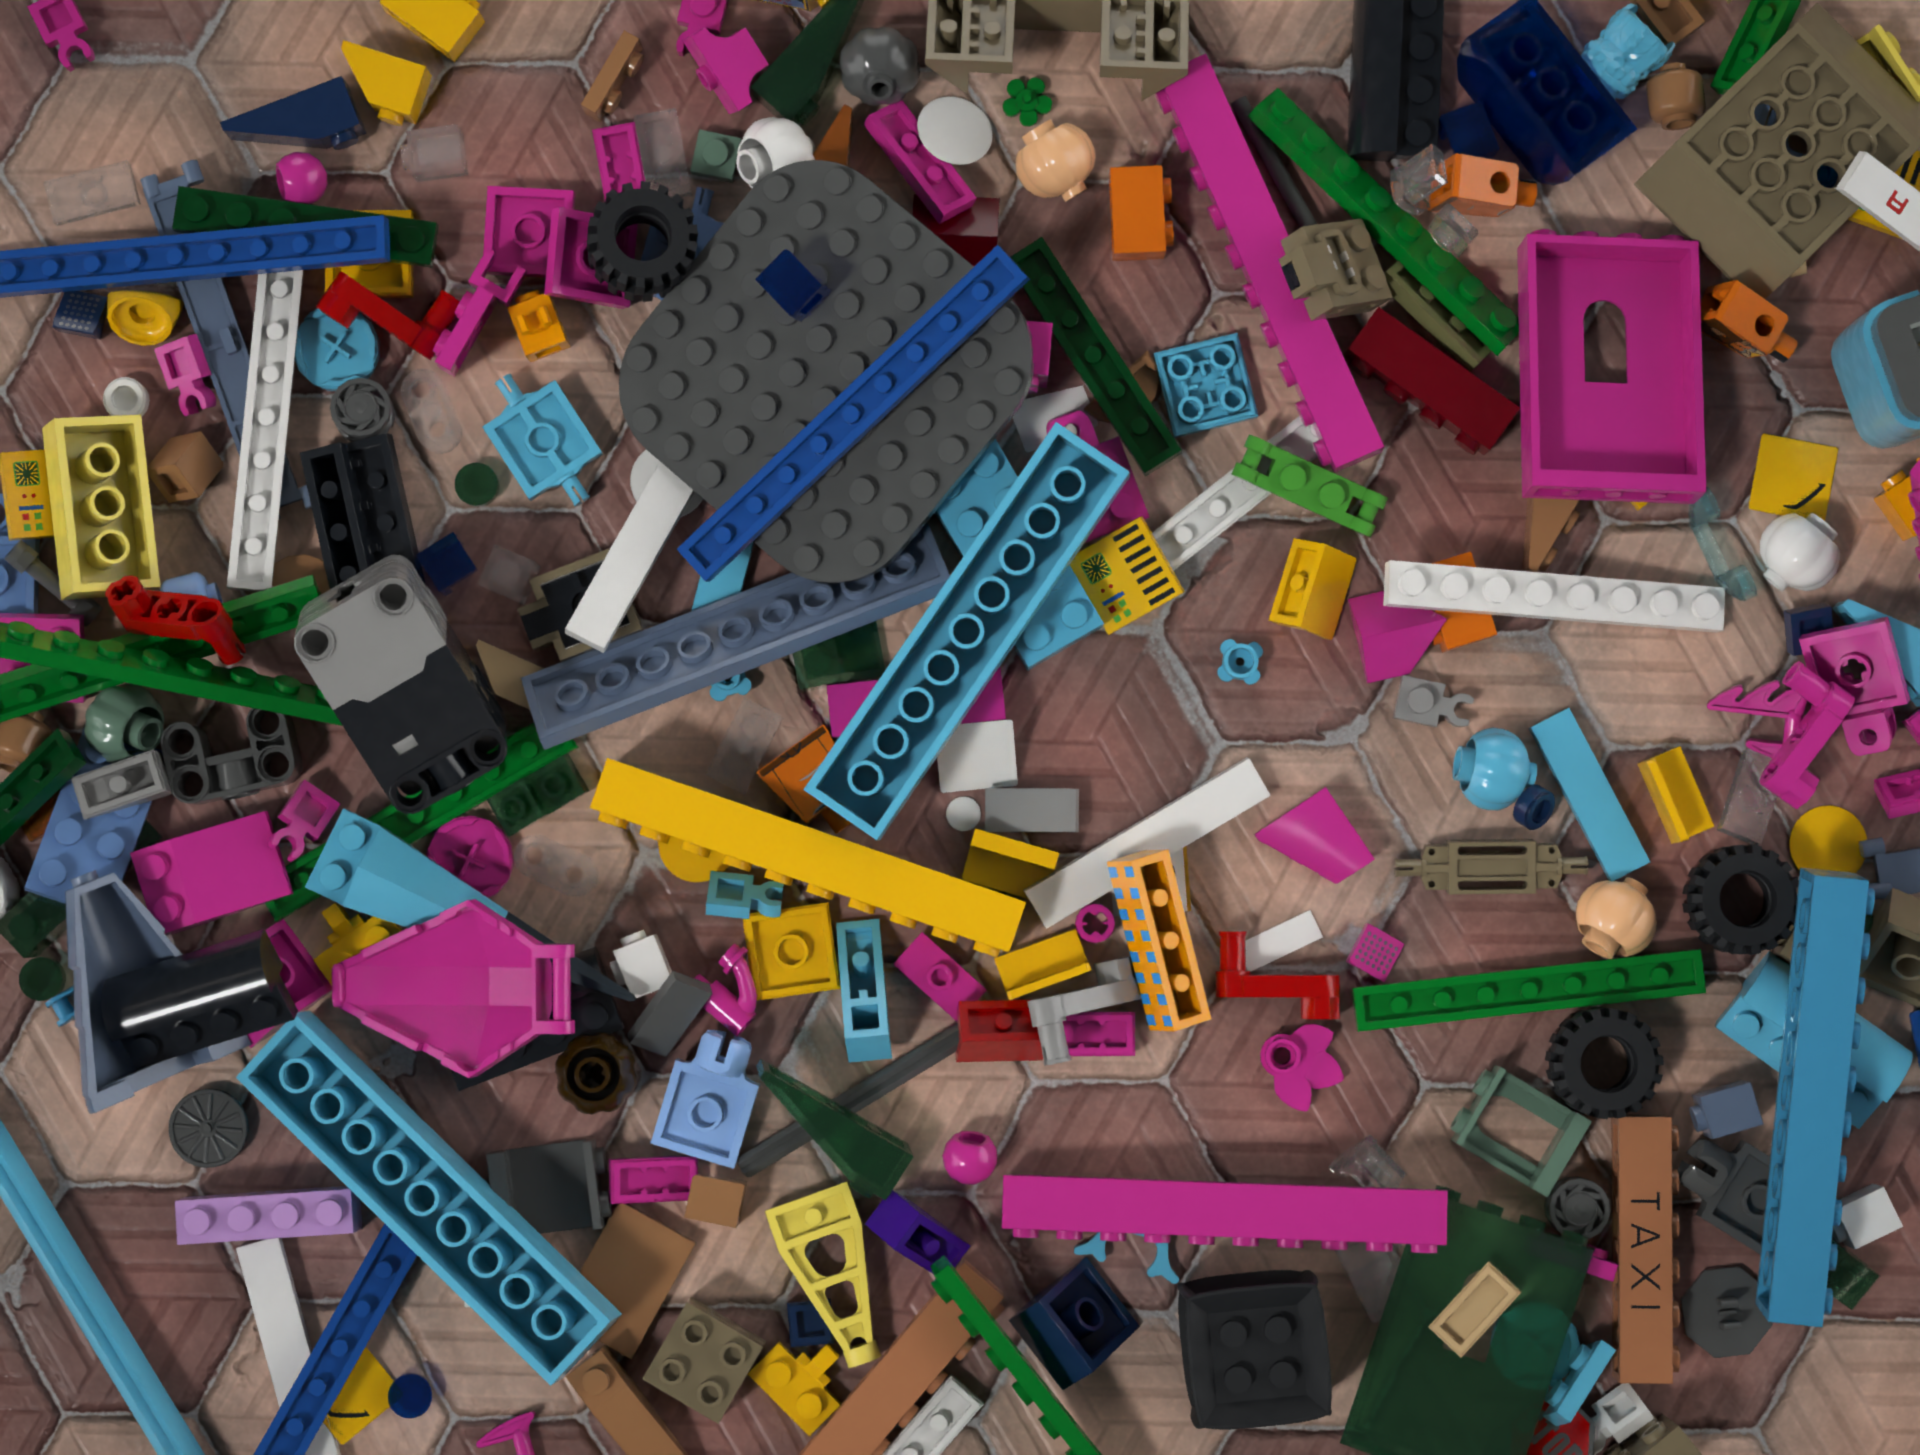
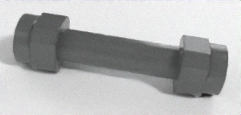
[4,540,103,627]

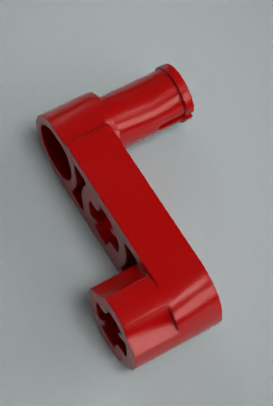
[315,271,460,361]
[105,575,246,665]
[1215,931,1340,1019]

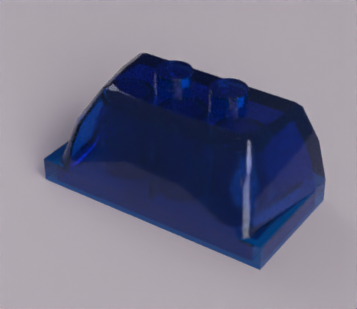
[1457,0,1637,186]

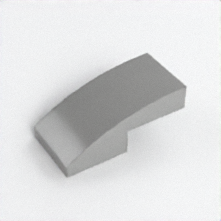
[985,788,1079,833]

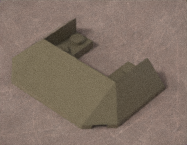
[925,0,1189,101]

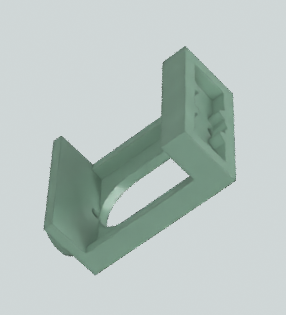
[1450,1065,1592,1197]

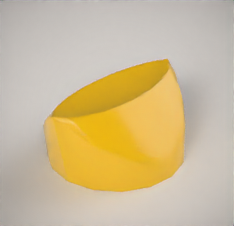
[107,290,184,346]

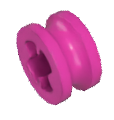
[1075,904,1115,943]

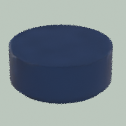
[1513,784,1555,830]

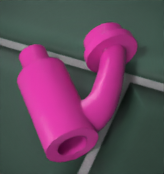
[694,943,757,1037]

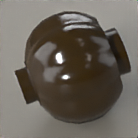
[555,1032,637,1115]

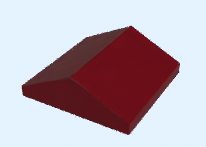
[912,194,1000,266]

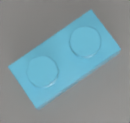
[1543,1340,1616,1427]

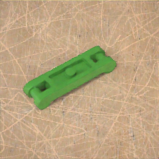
[1231,434,1389,538]

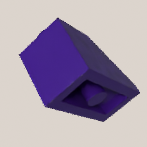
[865,1189,970,1274]

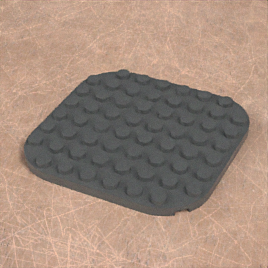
[619,160,1034,583]

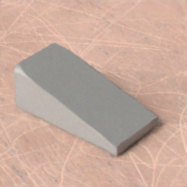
[71,749,173,820]

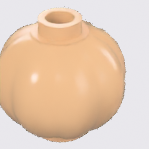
[1015,119,1096,202]
[1576,877,1657,959]

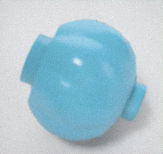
[1452,727,1537,811]

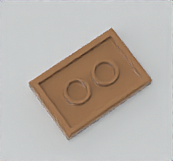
[580,1203,697,1359]

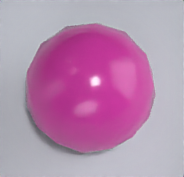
[276,152,328,204]
[942,1131,998,1185]

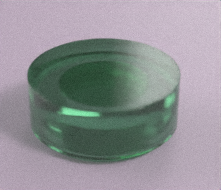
[455,462,500,507]
[19,957,66,1001]

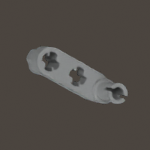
[1027,956,1141,1066]

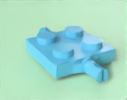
[482,374,603,507]

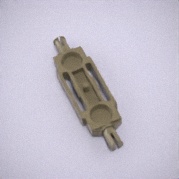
[1394,839,1588,895]

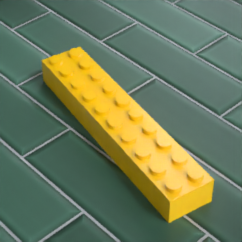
[590,758,1026,958]

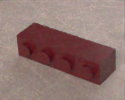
[1344,307,1520,455]

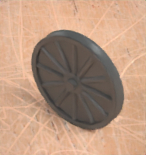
[169,1089,249,1168]

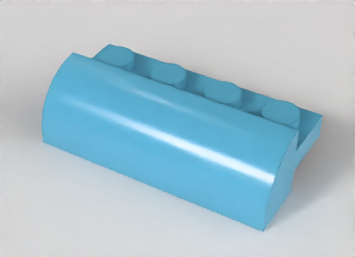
[1715,951,1913,1129]

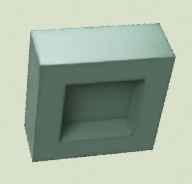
[690,129,742,183]

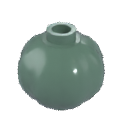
[84,683,164,764]

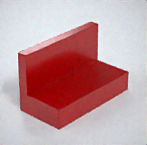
[955,1000,1043,1062]

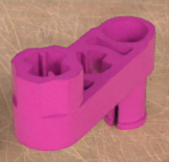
[1759,661,1855,809]

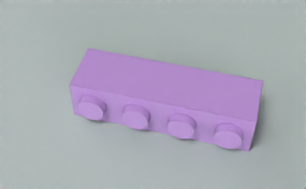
[175,1186,362,1245]

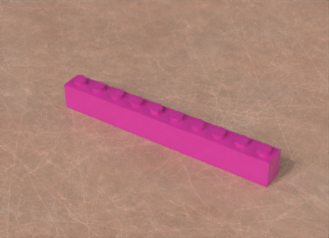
[1155,53,1384,473]
[1002,1174,1448,1253]

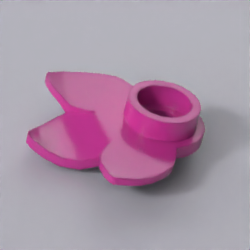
[1260,1024,1344,1112]

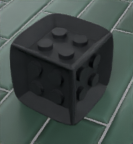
[1177,1270,1332,1430]

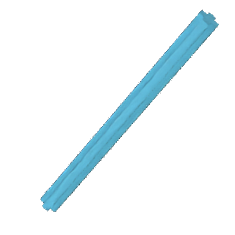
[0,1119,205,1455]

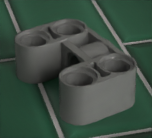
[161,708,302,805]

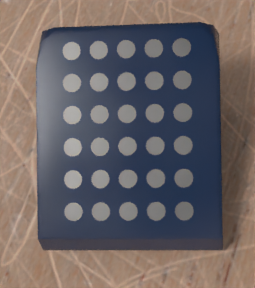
[52,291,108,340]

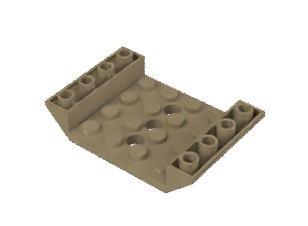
[1634,3,1920,299]

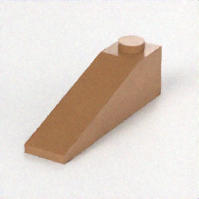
[565,1345,688,1455]

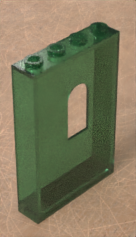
[1340,1185,1596,1455]

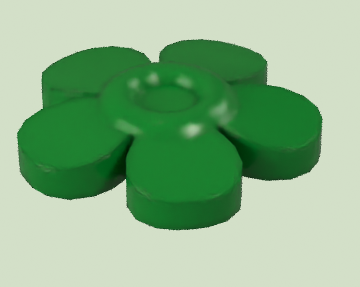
[1003,77,1052,127]

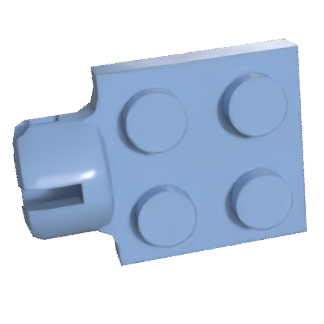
[650,1030,761,1169]

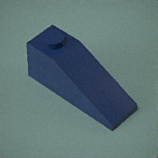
[220,76,367,150]

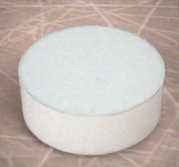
[103,377,150,417]

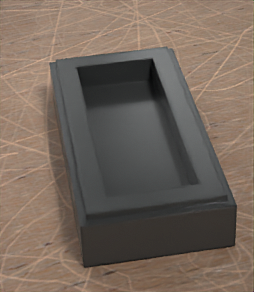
[627,971,712,1057]

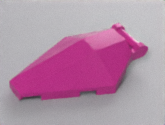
[332,899,575,1078]

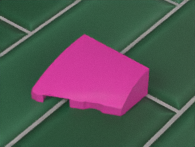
[1254,787,1375,884]

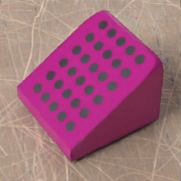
[1345,923,1404,982]

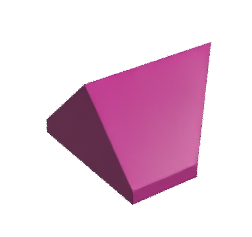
[1348,591,1447,684]

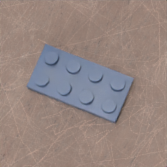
[24,729,163,904]

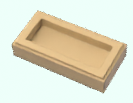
[1428,1261,1522,1358]

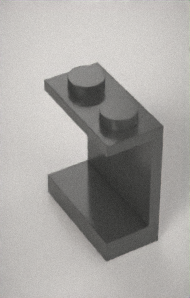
[486,1138,612,1234]

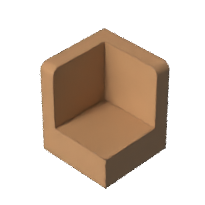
[147,431,223,503]
[684,1174,748,1228]

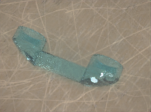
[1688,486,1757,601]

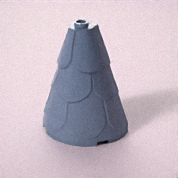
[65,870,251,1114]

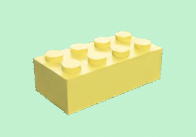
[42,414,161,600]

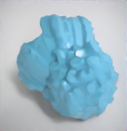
[1577,3,1676,101]

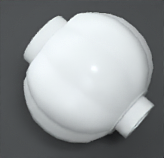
[736,117,816,188]
[1760,513,1840,592]

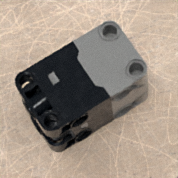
[294,555,507,814]

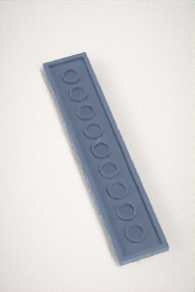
[521,522,950,750]

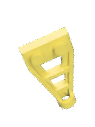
[765,1181,881,1368]

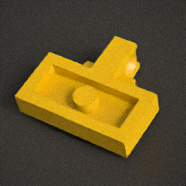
[313,902,402,986]
[748,1341,841,1436]

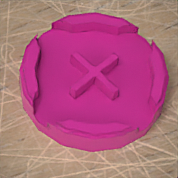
[426,816,514,898]

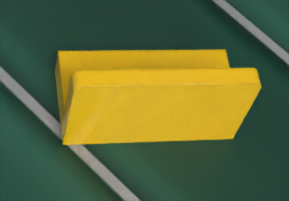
[1268,538,1356,640]
[1637,746,1715,844]
[962,828,1059,899]
[994,929,1091,1000]

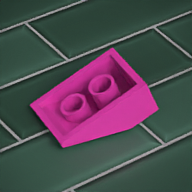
[130,811,294,935]

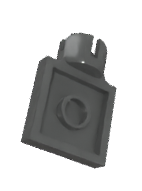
[1678,1139,1770,1254]

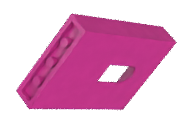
[1517,229,1706,504]

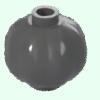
[839,26,920,106]

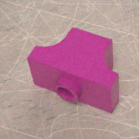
[682,27,769,114]

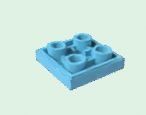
[1153,333,1258,438]

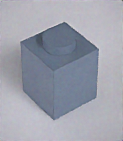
[1689,1080,1763,1139]

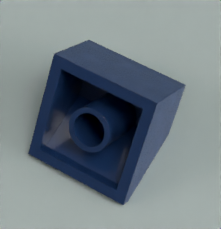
[1009,1257,1140,1390]

